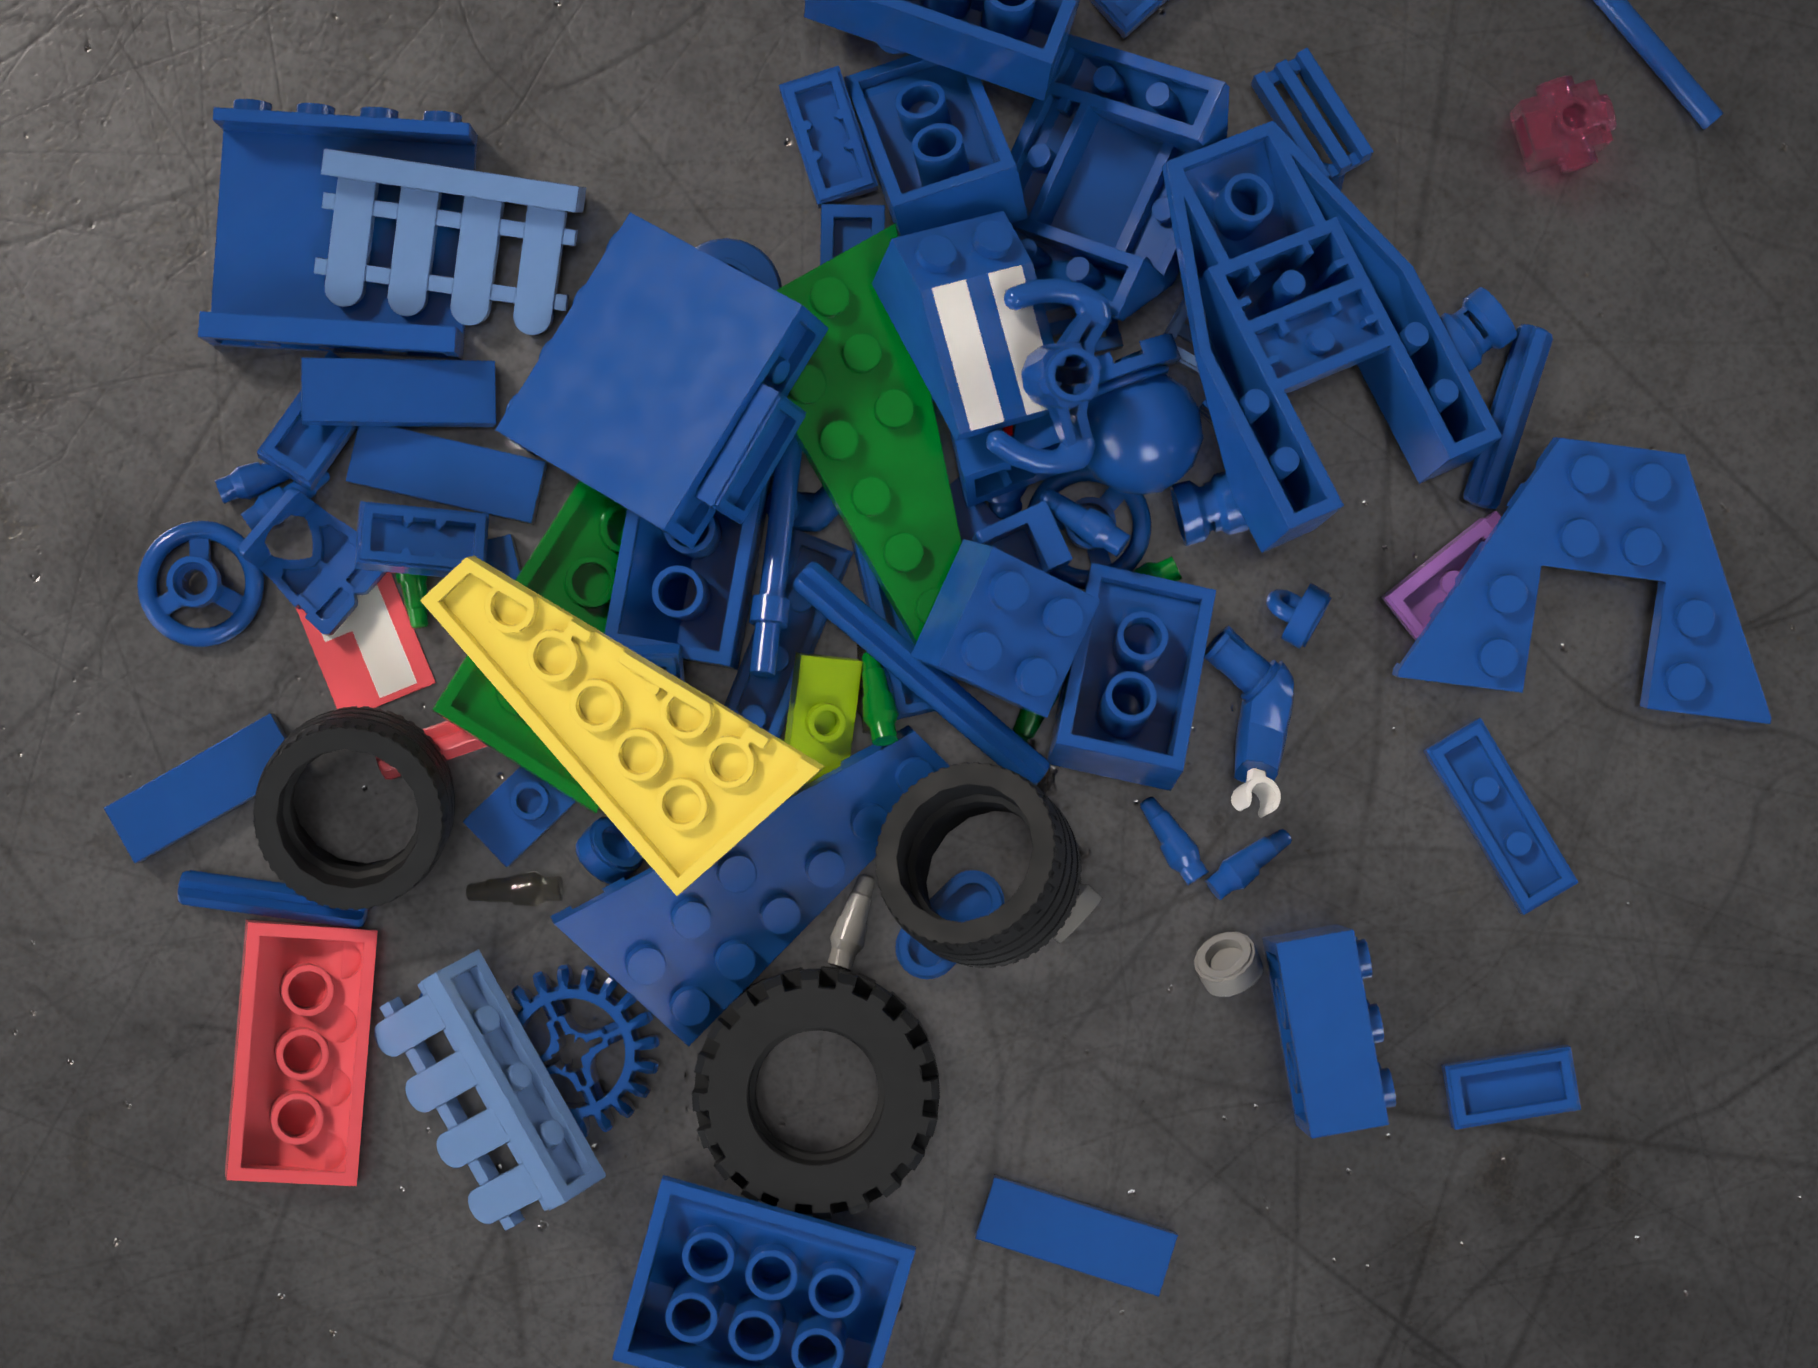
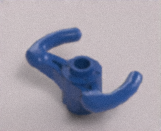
[986,278,1111,474]

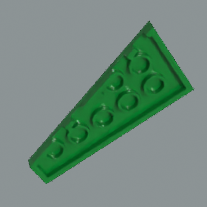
[776,223,962,645]
[431,480,627,813]

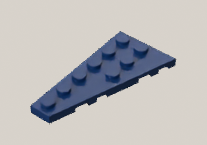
[550,725,950,1047]

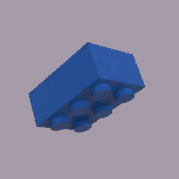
[1262,924,1396,1139]

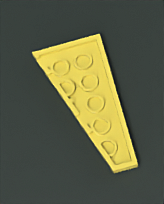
[420,556,825,896]

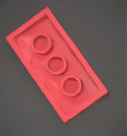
[225,919,378,1186]

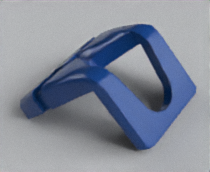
[237,487,387,636]

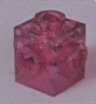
[1509,75,1616,174]

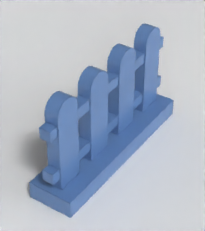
[314,149,587,335]
[374,949,606,1231]

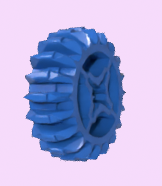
[511,964,660,1138]

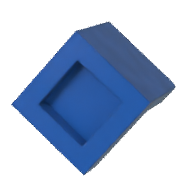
[972,500,1073,574]

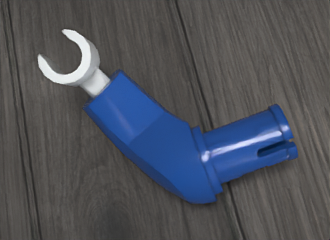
[1204,625,1294,818]

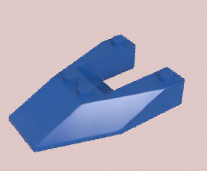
[1162,121,1502,553]

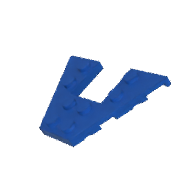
[1392,437,1771,724]

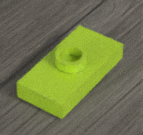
[784,652,863,784]

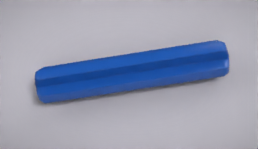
[1463,324,1553,509]
[178,870,368,928]

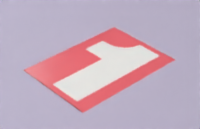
[296,572,436,709]

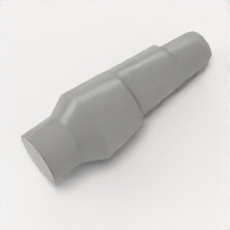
[827,874,875,971]

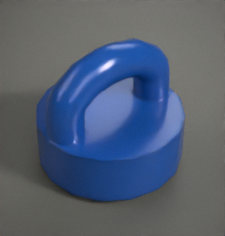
[1266,583,1332,649]
[575,817,644,884]

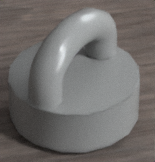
[1194,932,1264,997]

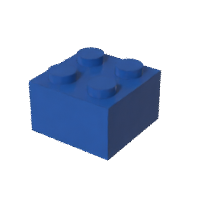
[910,539,1100,718]

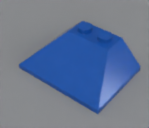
[1011,34,1230,321]

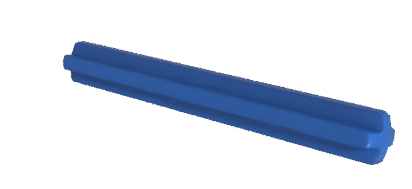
[792,562,1050,785]

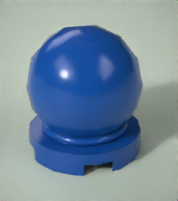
[1087,334,1204,495]

